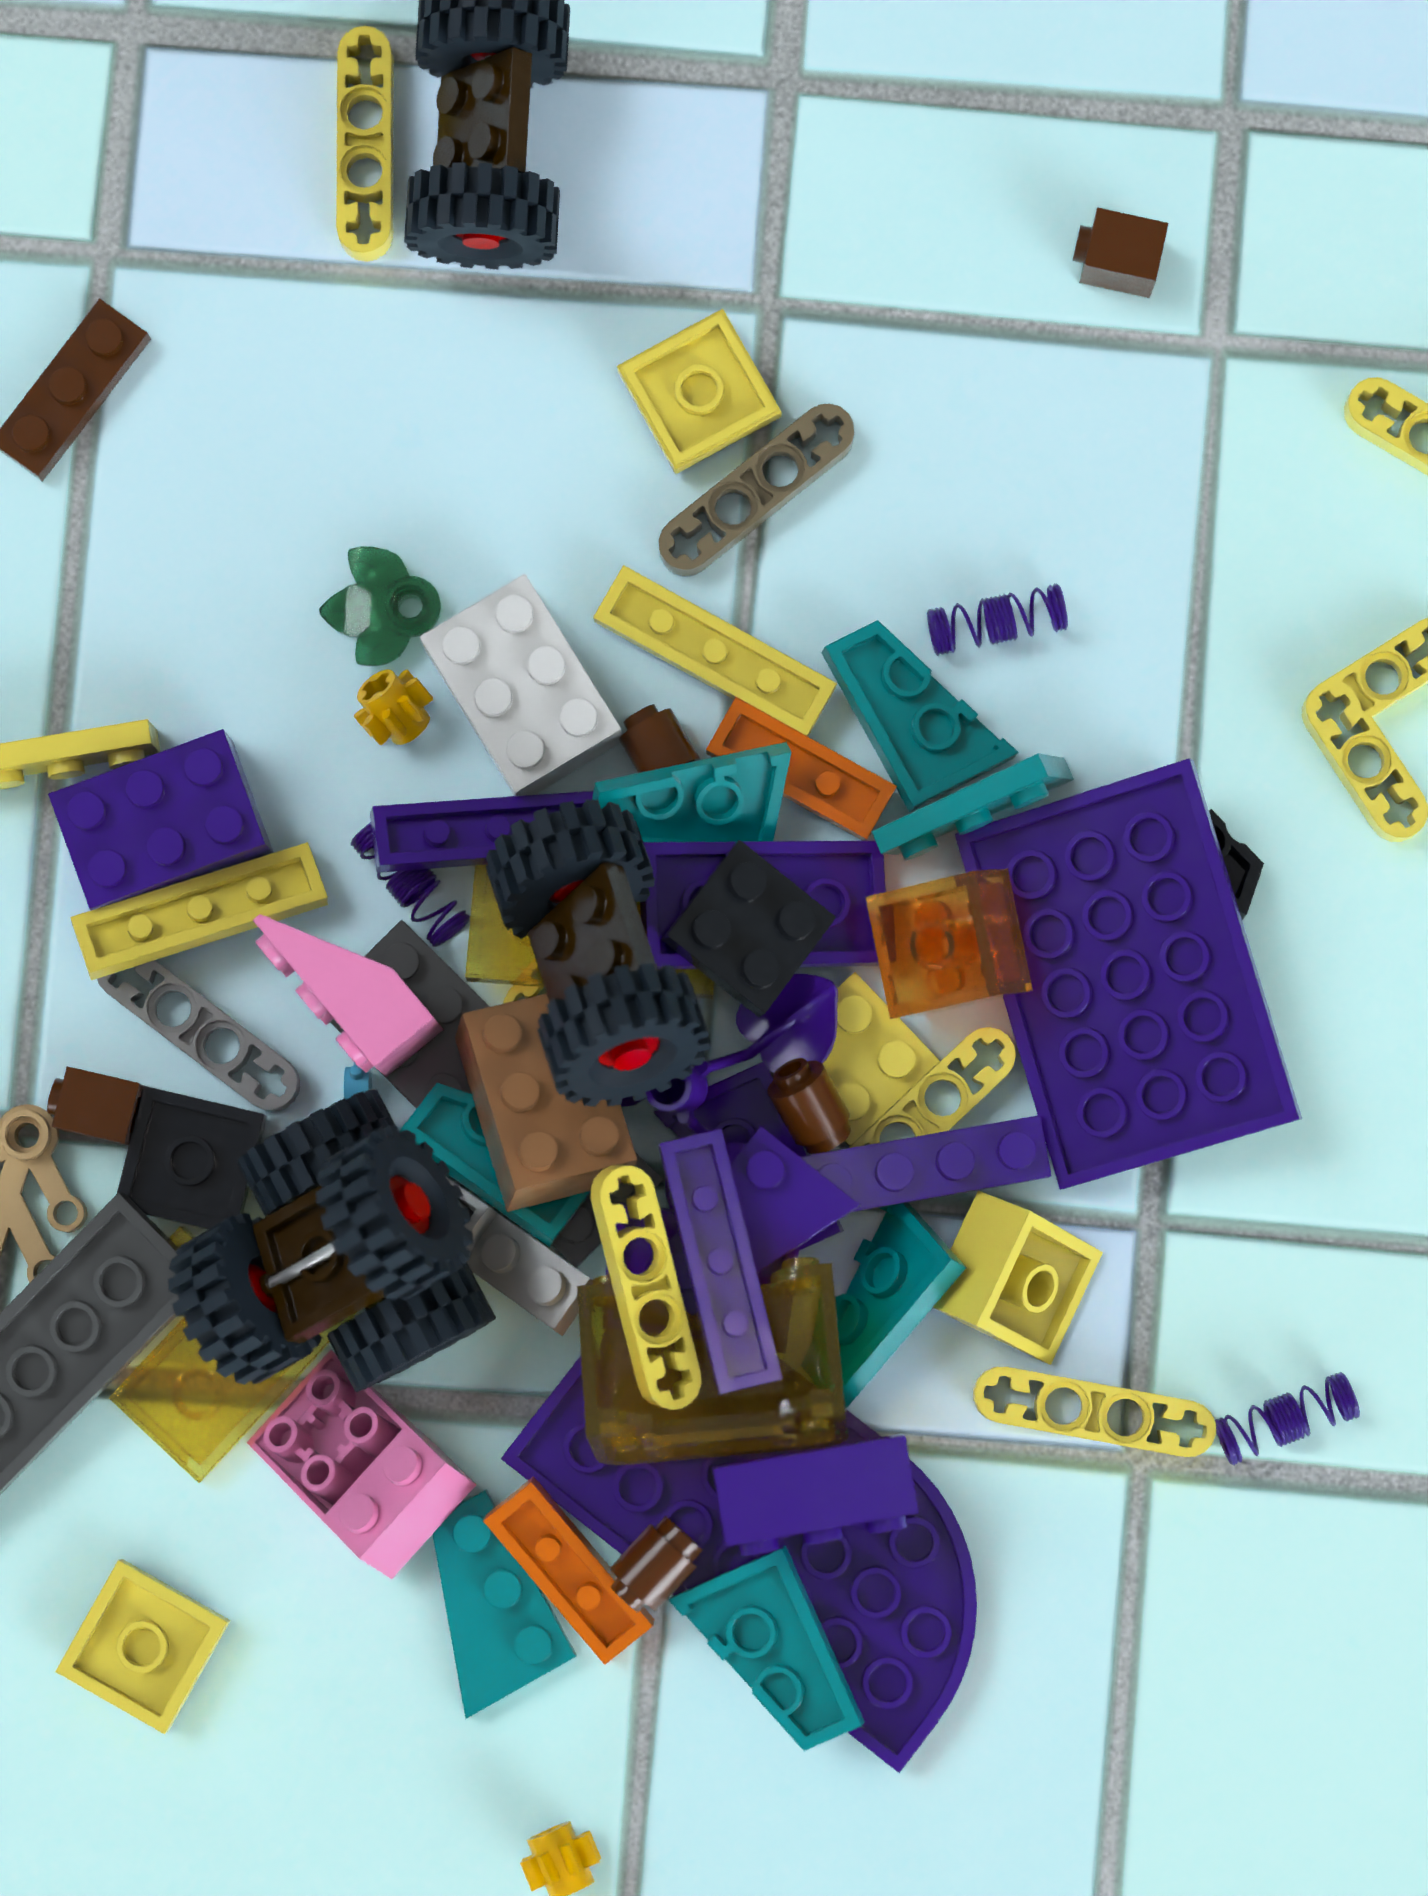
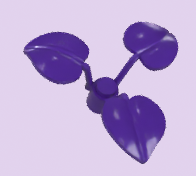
[621,974,838,1209]

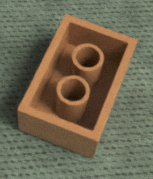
[455,993,637,1212]

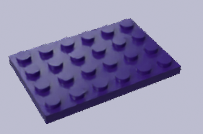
[955,758,1302,1190]

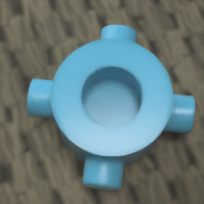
[344,1063,372,1100]

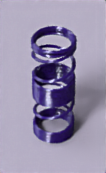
[927,583,1068,656]
[350,822,470,947]
[1215,1372,1360,1466]

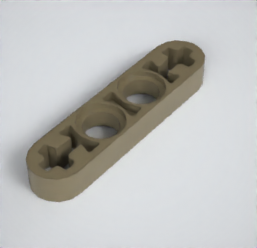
[658,403,855,576]

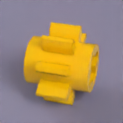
[354,669,433,745]
[520,1821,601,1896]

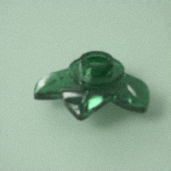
[319,546,441,666]

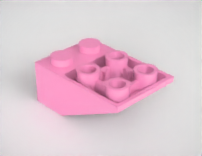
[253,914,444,1077]
[246,1350,476,1579]

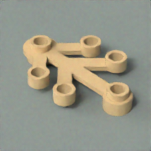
[0,1104,88,1283]

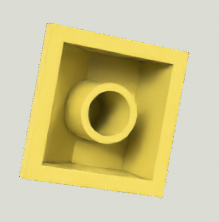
[933,1190,1103,1365]

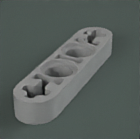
[97,960,301,1112]

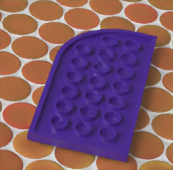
[500,1329,977,1773]

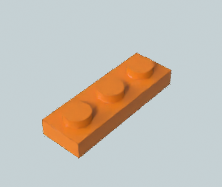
[706,697,897,841]
[483,1476,655,1665]

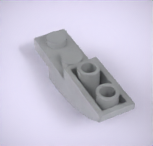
[447,1177,599,1336]

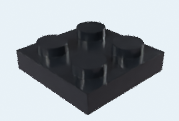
[661,840,836,1017]
[117,1086,267,1229]

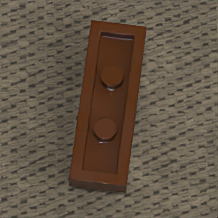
[0,298,151,482]

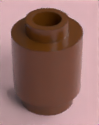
[618,704,701,773]
[767,1058,851,1154]
[609,1516,703,1613]

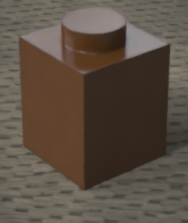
[1072,207,1169,298]
[47,1066,145,1146]

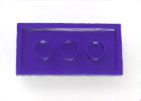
[640,841,890,970]

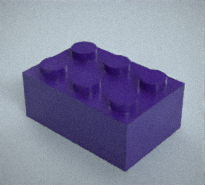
[48,729,274,910]
[713,1434,919,1556]

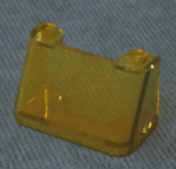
[577,1257,849,1465]

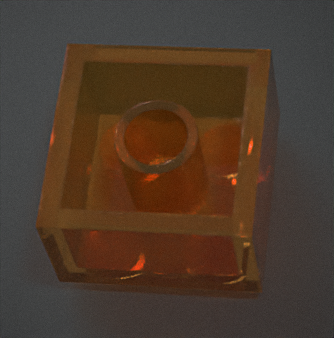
[865,869,1033,1019]

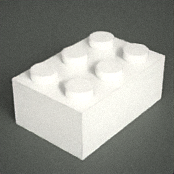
[419,573,622,796]

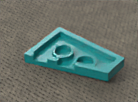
[821,620,1019,812]
[592,742,791,842]
[871,753,1074,861]
[399,1083,590,1248]
[801,1203,967,1409]
[432,1489,577,1719]
[668,1545,865,1751]

